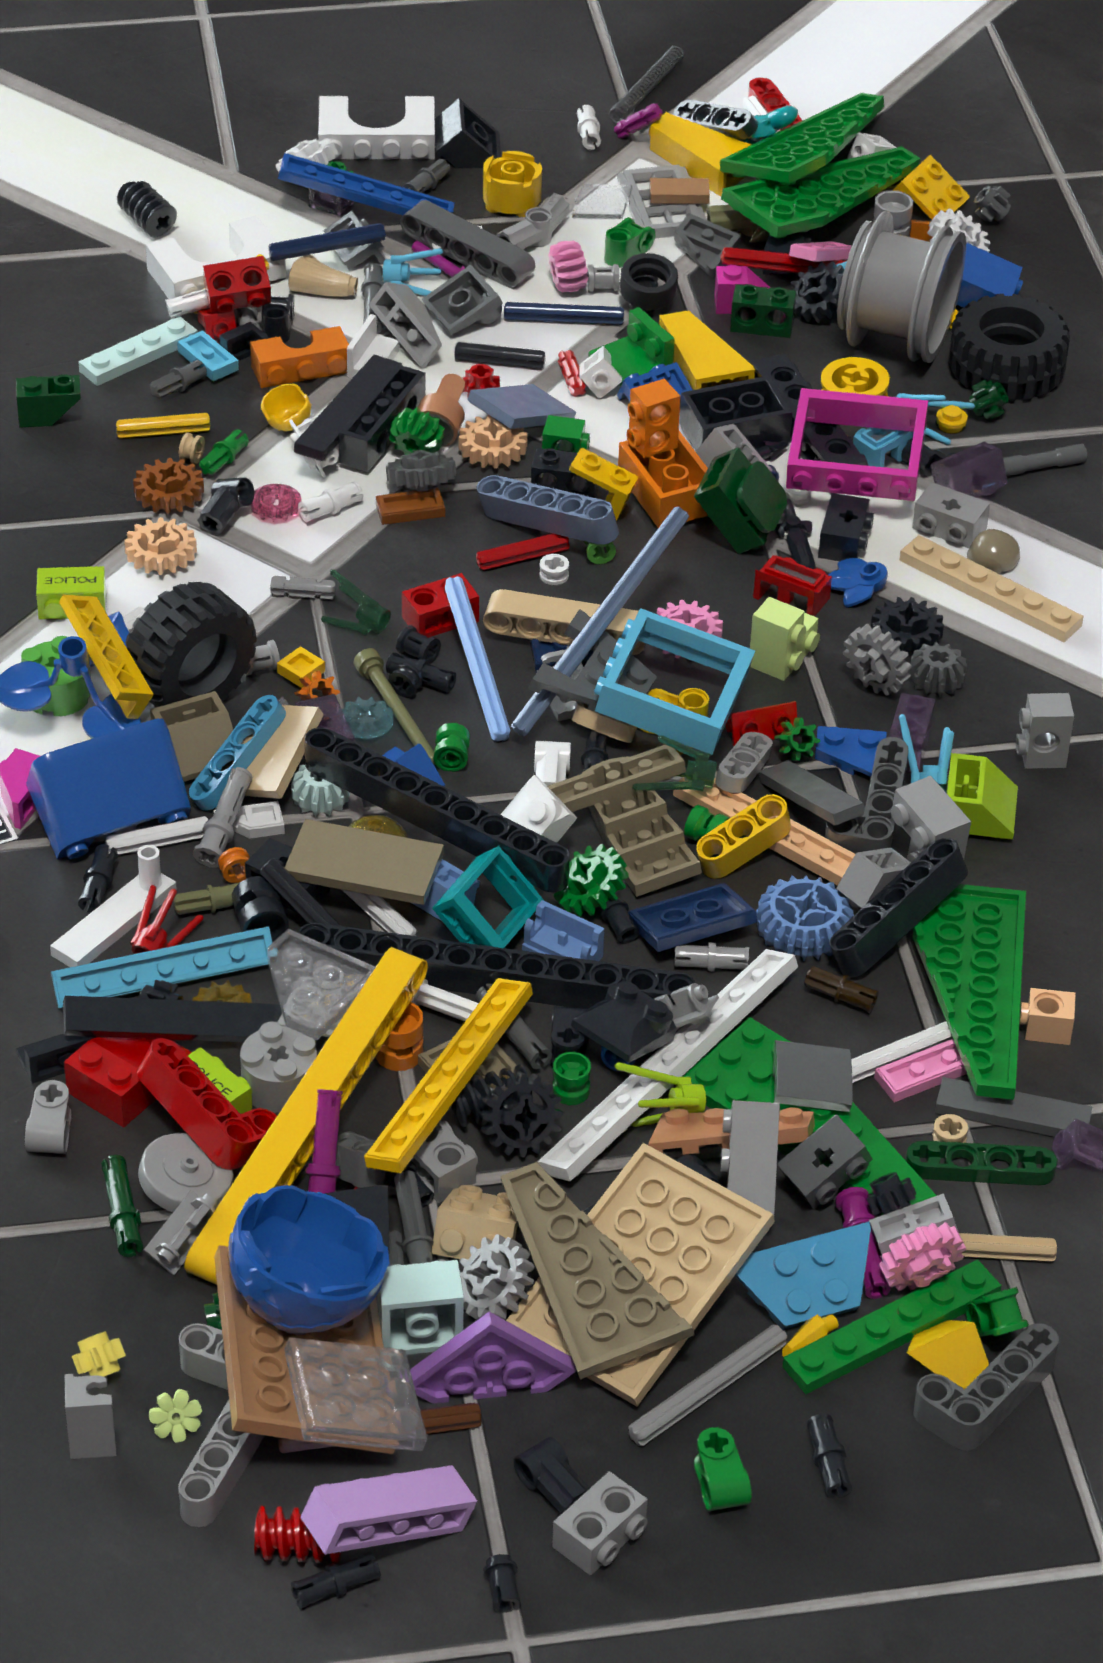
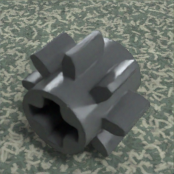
[974,186,1011,222]

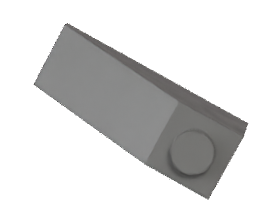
[368,282,442,368]

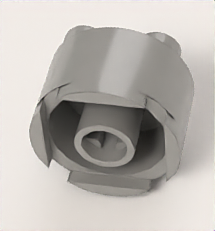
[240,1022,317,1113]

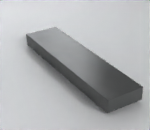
[759,760,865,826]
[935,1077,1093,1143]

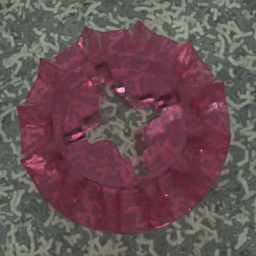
[250,484,302,522]

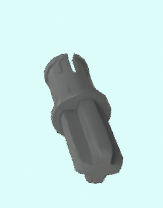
[403,159,451,193]
[150,360,207,399]

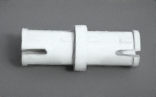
[577,105,601,150]
[298,481,363,522]

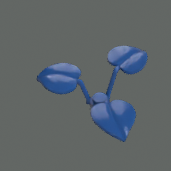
[0,611,141,739]

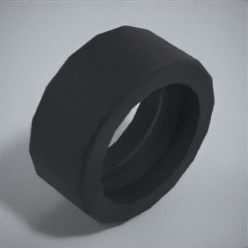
[619,253,678,309]

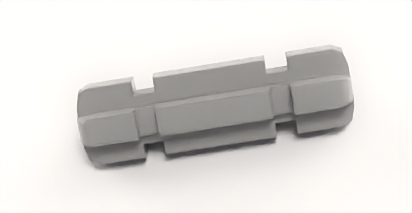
[270,576,336,600]

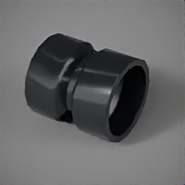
[232,876,289,943]

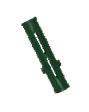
[101,1155,143,1257]

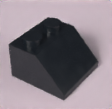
[435,98,501,168]

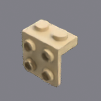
[431,1185,519,1260]

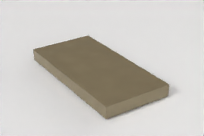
[285,819,444,905]

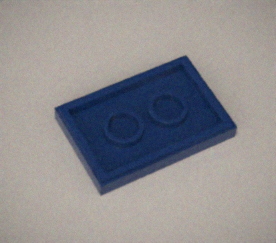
[628,883,757,952]

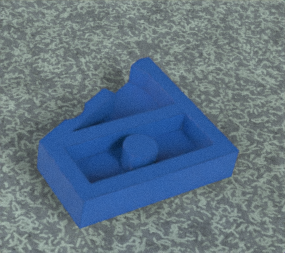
[815,726,887,777]

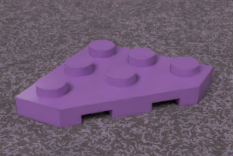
[402,1312,576,1404]

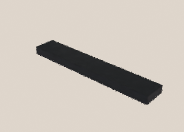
[294,354,402,461]
[63,996,287,1042]

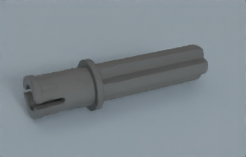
[394,1170,433,1264]

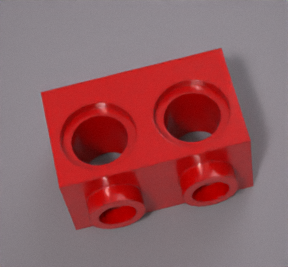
[203,256,271,313]
[402,573,480,638]

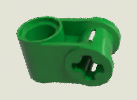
[604,217,656,267]
[965,1287,1029,1337]
[694,1427,752,1511]

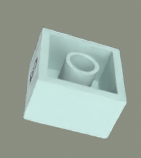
[377,1260,464,1357]

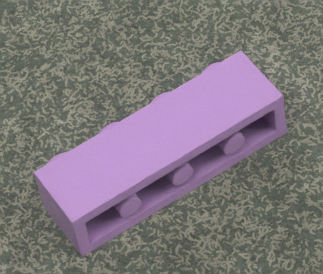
[300,1465,477,1554]

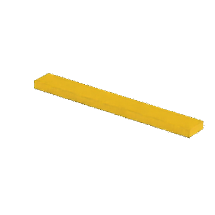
[364,978,533,1173]

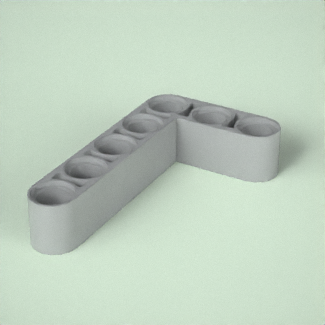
[178,1323,265,1527]

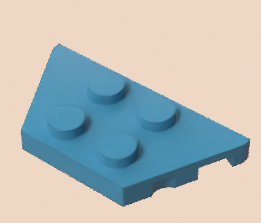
[735,1222,871,1330]

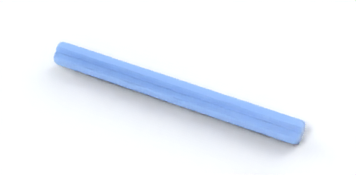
[445,576,510,742]

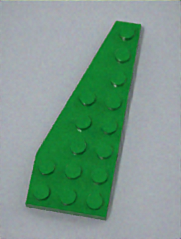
[719,93,884,186]
[721,146,921,238]
[913,884,1026,1100]
[683,1017,937,1215]

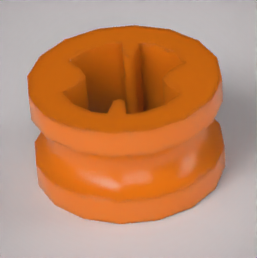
[218,847,250,883]

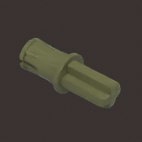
[173,883,239,914]

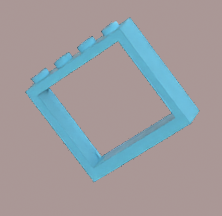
[594,608,755,755]

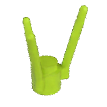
[615,1062,706,1127]

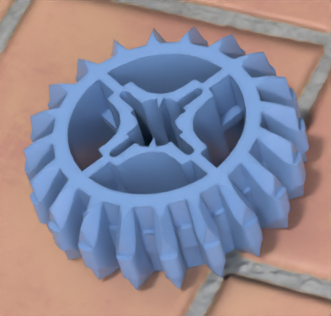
[756,875,854,961]

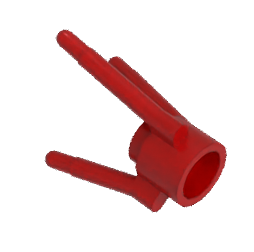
[130,885,204,954]

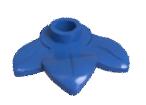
[828,558,888,607]

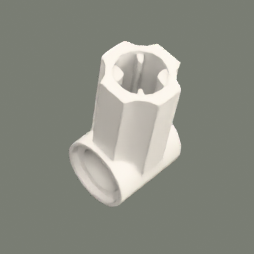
[534,741,571,786]

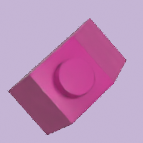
[714,265,771,314]
[0,748,40,829]

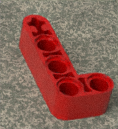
[137,1038,277,1170]

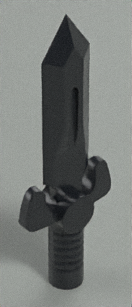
[775,499,816,569]

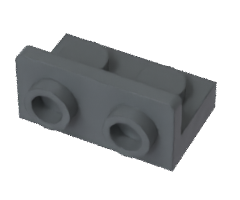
[323,211,385,270]

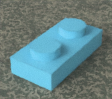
[177,330,239,381]

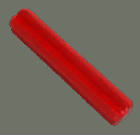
[476,533,570,571]

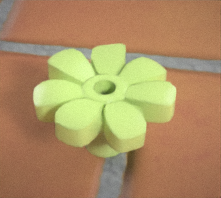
[149,1389,202,1442]

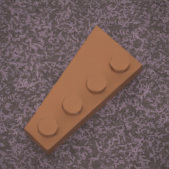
[648,1108,815,1155]

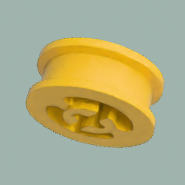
[821,357,890,396]

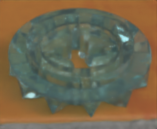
[339,697,394,739]

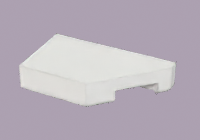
[214,801,285,839]

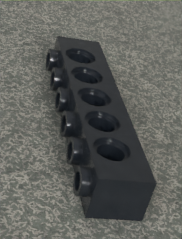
[751,353,868,495]

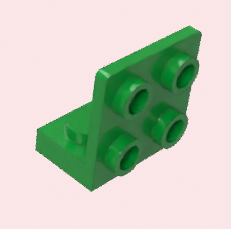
[588,307,675,387]

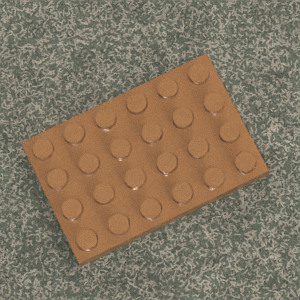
[214,1245,398,1454]

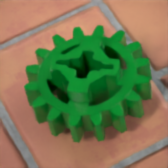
[553,844,629,917]

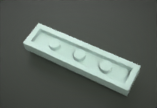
[79,316,198,386]

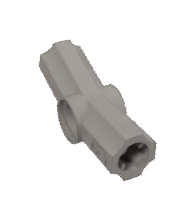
[497,193,570,249]

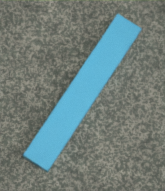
[51,926,276,1008]

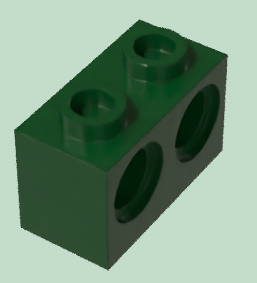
[730,284,796,338]

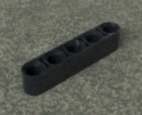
[829,838,968,977]

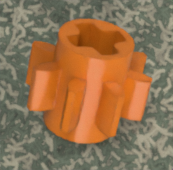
[294,671,340,711]

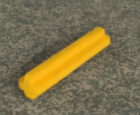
[116,413,210,439]

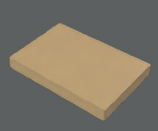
[243,705,324,799]

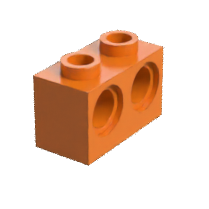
[626,379,681,458]

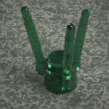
[321,569,391,636]
[632,735,717,791]

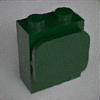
[694,447,787,554]

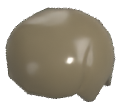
[967,529,1020,574]

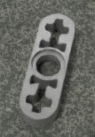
[715,732,773,793]

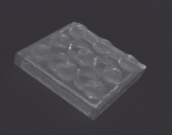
[284,1338,428,1451]

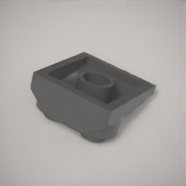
[422,264,503,335]

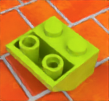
[947,753,1018,839]

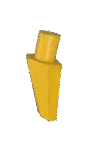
[782,1314,839,1357]

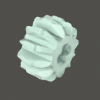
[291,765,350,817]

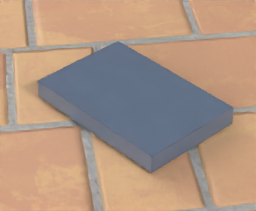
[468,384,576,429]

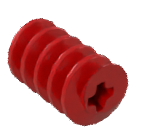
[254,1506,341,1564]

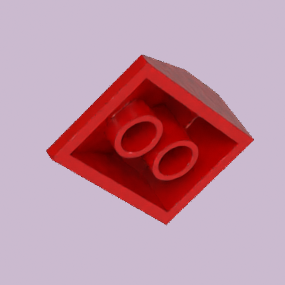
[64,1037,192,1128]

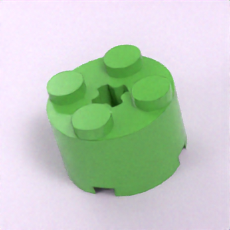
[21,636,91,716]

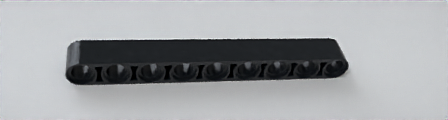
[304,727,570,893]

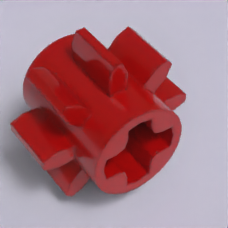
[463,364,500,396]

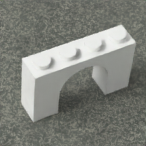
[319,96,435,159]
[146,216,286,299]

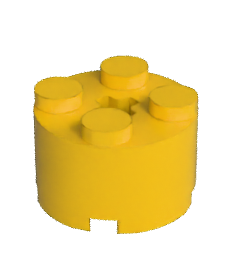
[483,151,542,217]

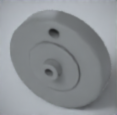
[138,1133,233,1212]

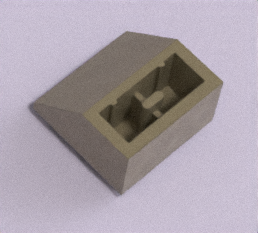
[150,691,234,782]

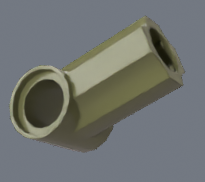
[707,205,758,236]

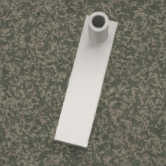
[50,845,177,967]

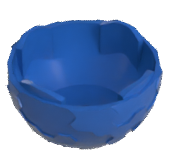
[228,1185,390,1335]

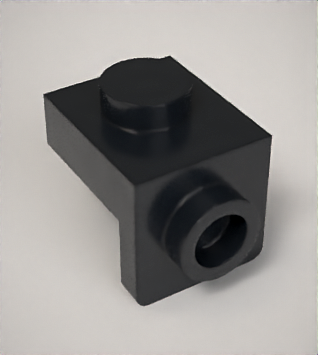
[220,322,269,361]

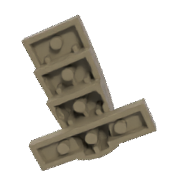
[547,743,702,897]

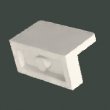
[347,314,400,378]

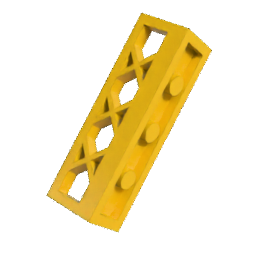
[59,594,154,719]

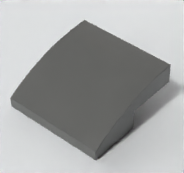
[773,1040,853,1112]

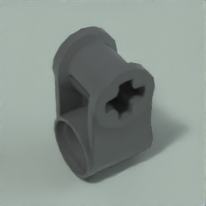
[336,1131,386,1188]

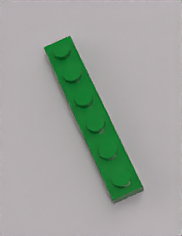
[782,1259,1002,1395]

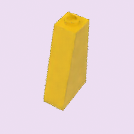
[649,112,751,196]
[659,310,755,390]

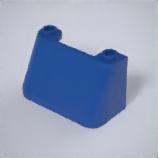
[26,718,191,859]

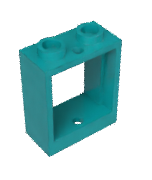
[432,846,544,948]

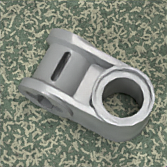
[25,1080,72,1154]

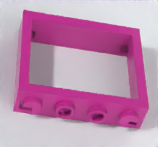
[786,388,928,501]

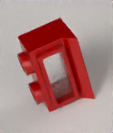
[753,555,832,617]

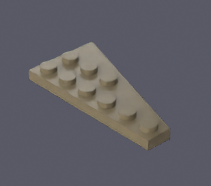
[500,1162,695,1379]

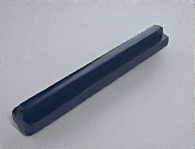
[268,223,386,261]
[504,302,624,325]

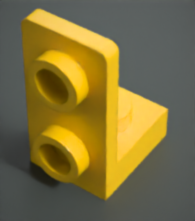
[569,448,639,521]

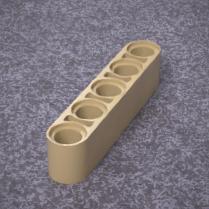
[483,590,645,655]

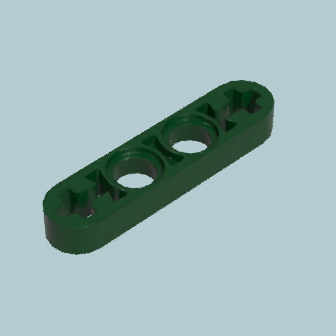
[906,1141,1058,1186]

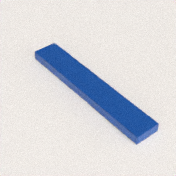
[278,153,455,215]

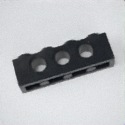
[339,364,426,472]

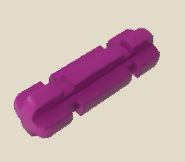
[614,104,663,139]

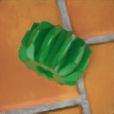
[389,407,445,455]

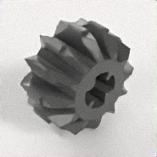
[909,642,967,697]

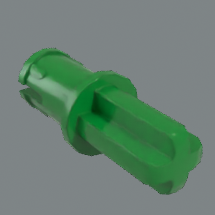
[199,429,249,475]

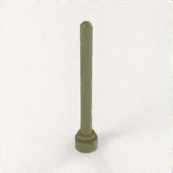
[353,648,436,765]

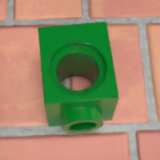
[542,415,590,453]

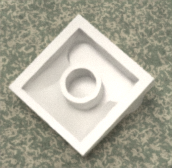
[501,775,577,843]

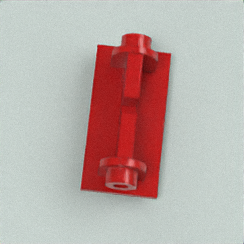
[725,701,798,746]

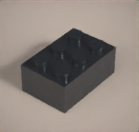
[679,376,792,451]

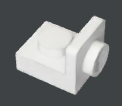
[847,133,897,159]
[579,346,622,398]

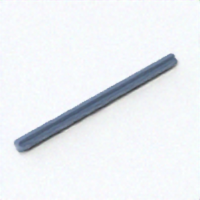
[511,507,689,736]

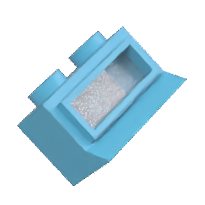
[853,428,925,467]

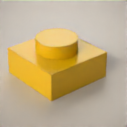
[277,646,325,688]

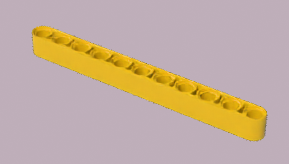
[184,947,428,1285]

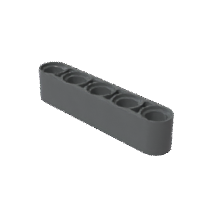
[400,200,535,288]

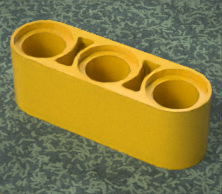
[696,794,791,879]

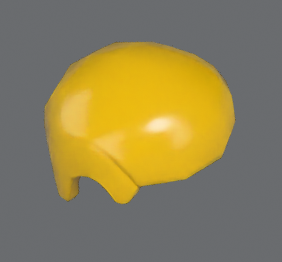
[261,384,312,432]

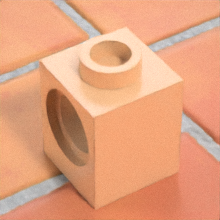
[1019,988,1075,1045]

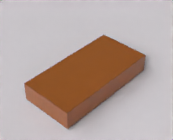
[375,488,445,525]

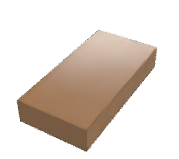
[649,178,710,204]

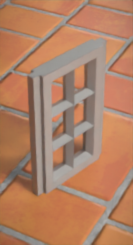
[617,165,707,238]

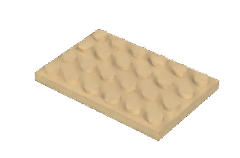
[506,1143,775,1406]

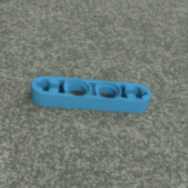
[189,695,286,811]

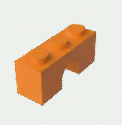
[250,326,349,388]

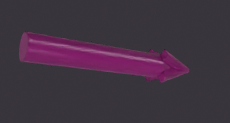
[411,241,465,277]

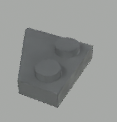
[674,213,741,278]

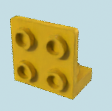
[892,155,970,220]

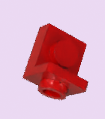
[197,308,236,344]

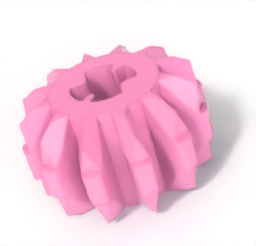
[548,240,588,293]

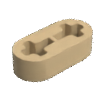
[572,703,637,743]

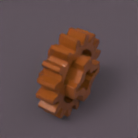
[133,458,204,514]

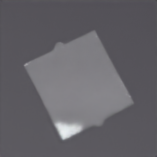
[572,184,633,219]

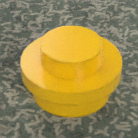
[936,405,968,434]

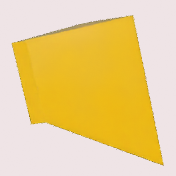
[906,1320,989,1389]

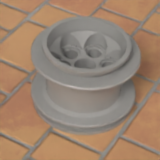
[837,210,966,363]

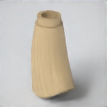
[288,255,358,297]

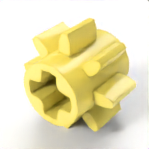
[72,1331,126,1377]

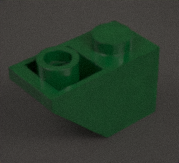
[16,374,81,428]

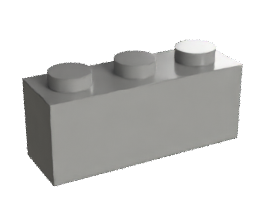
[721,1100,780,1216]

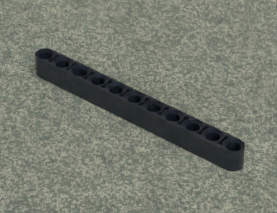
[298,923,696,1009]

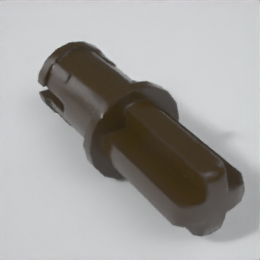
[804,967,879,1013]

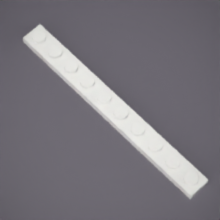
[538,949,798,1181]

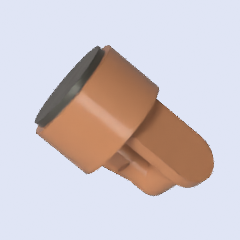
[418,374,465,446]

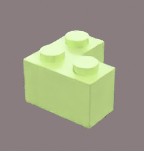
[750,597,820,681]

